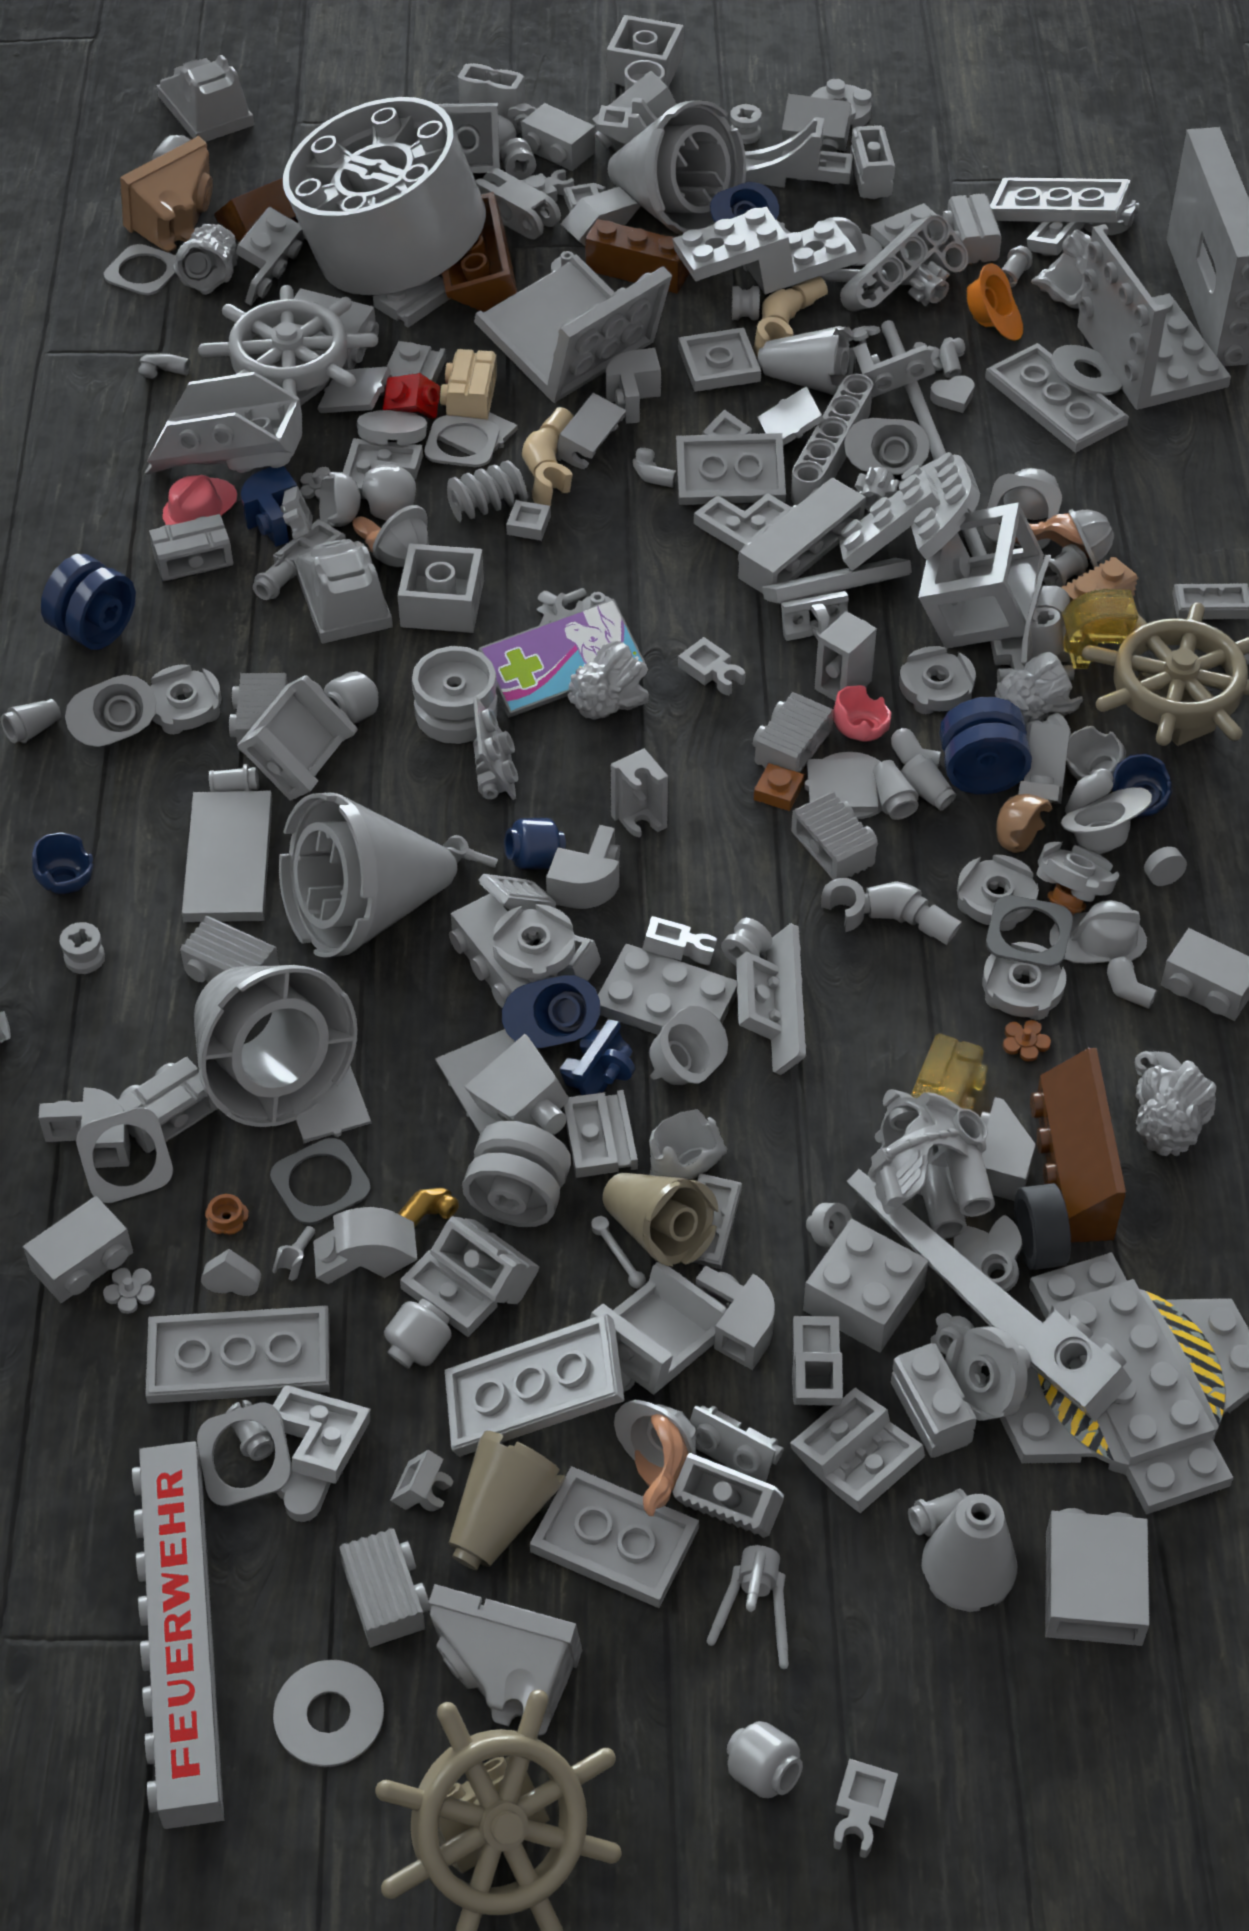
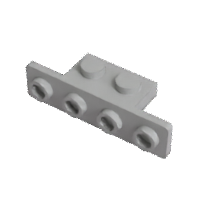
[235,207,307,306]
[736,923,806,1075]

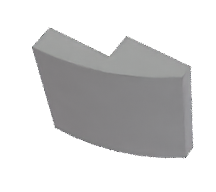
[790,1388,925,1513]

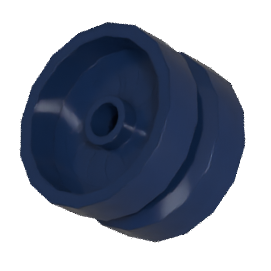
[41,554,136,650]
[939,697,1032,795]

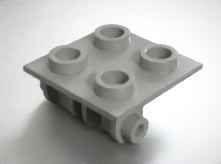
[473,696,518,800]

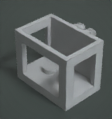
[918,502,1044,648]

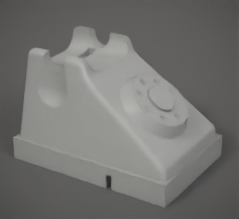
[157,55,254,142]
[293,539,393,644]
[428,1584,582,1735]

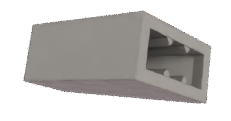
[592,71,677,152]

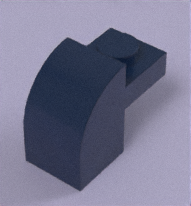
[241,466,297,547]

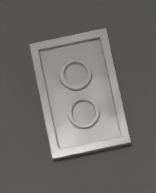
[676,433,786,505]
[598,943,737,1035]
[530,1466,699,1608]

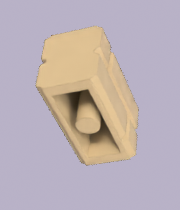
[440,349,497,420]

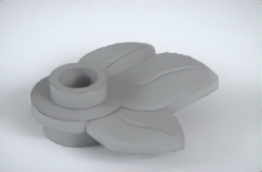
[954,1215,1023,1292]

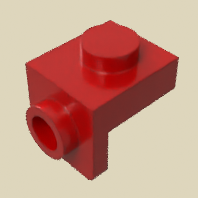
[383,373,440,418]

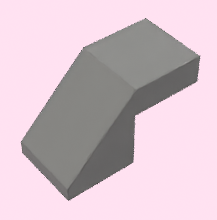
[561,187,640,246]

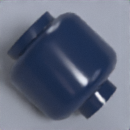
[504,818,566,870]

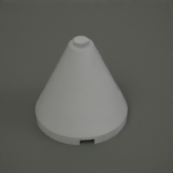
[608,100,746,235]
[279,793,457,957]

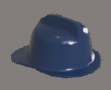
[710,182,779,222]
[502,975,601,1048]

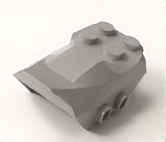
[145,372,302,475]

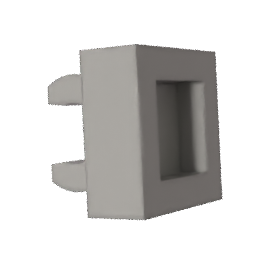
[390,1450,453,1511]

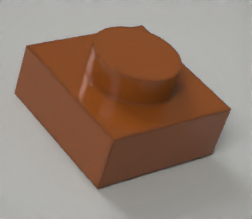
[754,763,804,811]

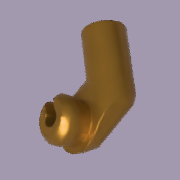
[398,1188,459,1228]

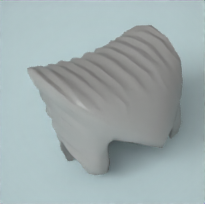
[649,1109,727,1180]

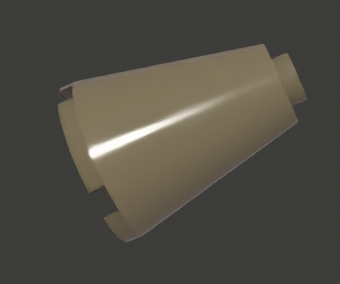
[603,1173,718,1266]
[449,1431,566,1571]

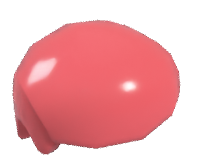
[833,685,892,742]

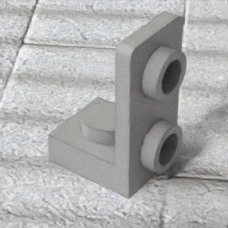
[853,343,935,398]
[1019,723,1070,804]

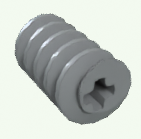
[447,460,528,522]

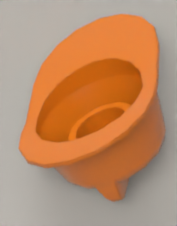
[967,263,1023,341]

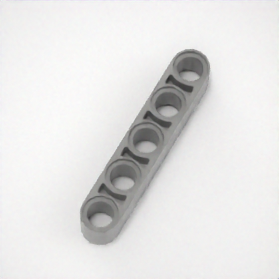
[791,374,873,505]

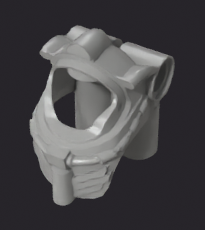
[868,1089,995,1239]

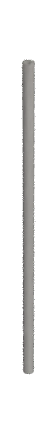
[881,320,987,557]

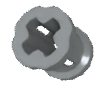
[1043,544,1088,588]

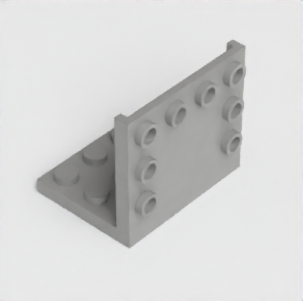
[1077,224,1231,410]
[474,254,672,403]

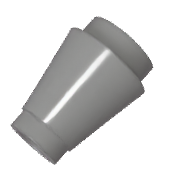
[1,699,61,743]
[901,754,957,811]
[873,760,919,820]

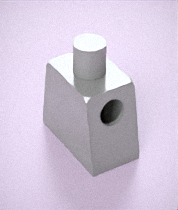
[464,1034,569,1135]

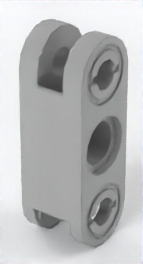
[476,168,561,239]

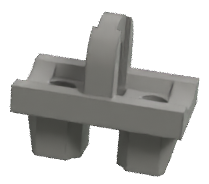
[781,591,849,641]

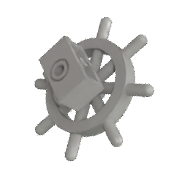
[198,285,378,406]

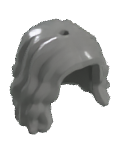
[1031,230,1091,309]

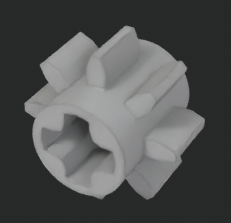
[908,261,949,306]
[854,467,899,511]

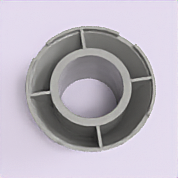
[194,965,357,1127]

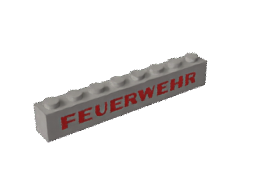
[132,1441,224,1829]

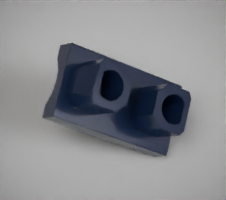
[560,1019,636,1095]

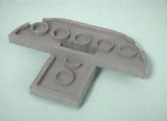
[838,452,980,571]

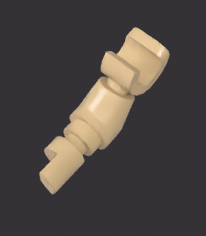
[753,276,828,358]
[522,407,574,506]

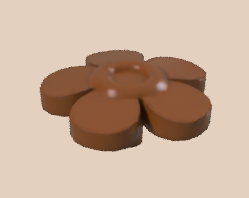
[1002,1020,1051,1061]

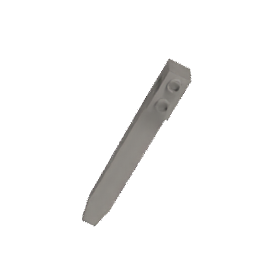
[847,1169,1132,1422]

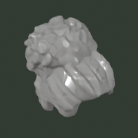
[173,224,238,295]
[568,641,649,720]
[995,652,1083,726]
[1136,1060,1217,1156]

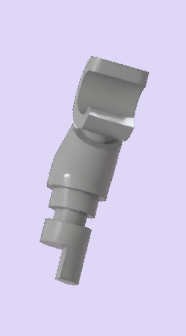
[821,878,962,945]

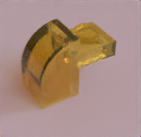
[1062,589,1139,669]

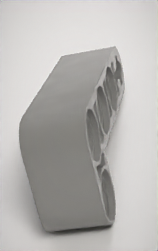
[840,215,969,312]

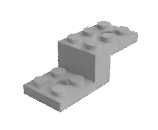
[672,207,859,294]

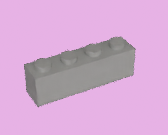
[738,477,866,593]

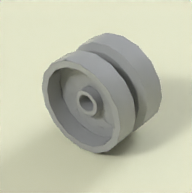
[412,646,498,744]
[462,1121,571,1227]

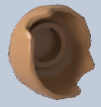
[996,794,1052,853]

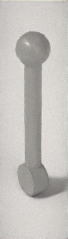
[592,1216,646,1289]

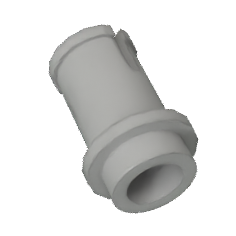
[1002,246,1033,287]
[253,557,297,600]
[209,764,260,792]
[226,1400,275,1461]
[908,1488,967,1536]

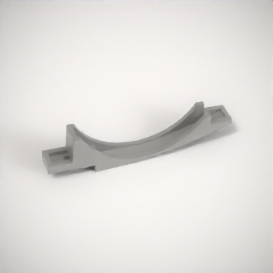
[596,98,853,188]

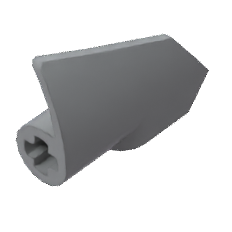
[1021,555,1070,667]

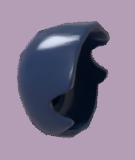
[1112,753,1172,818]
[32,832,93,895]

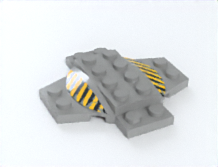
[985,1252,1249,1515]

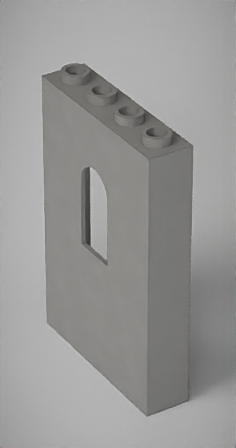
[1166,127,1249,366]

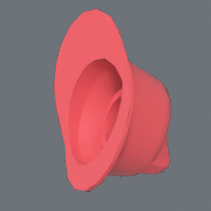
[162,474,237,525]

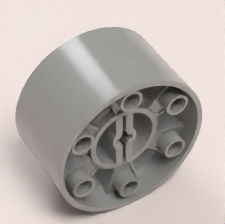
[283,97,486,295]

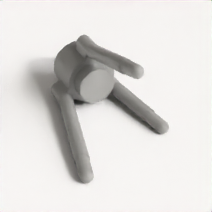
[707,1545,789,1669]

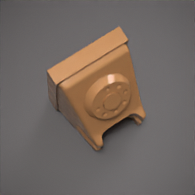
[120,136,213,253]

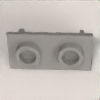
[690,1406,784,1483]

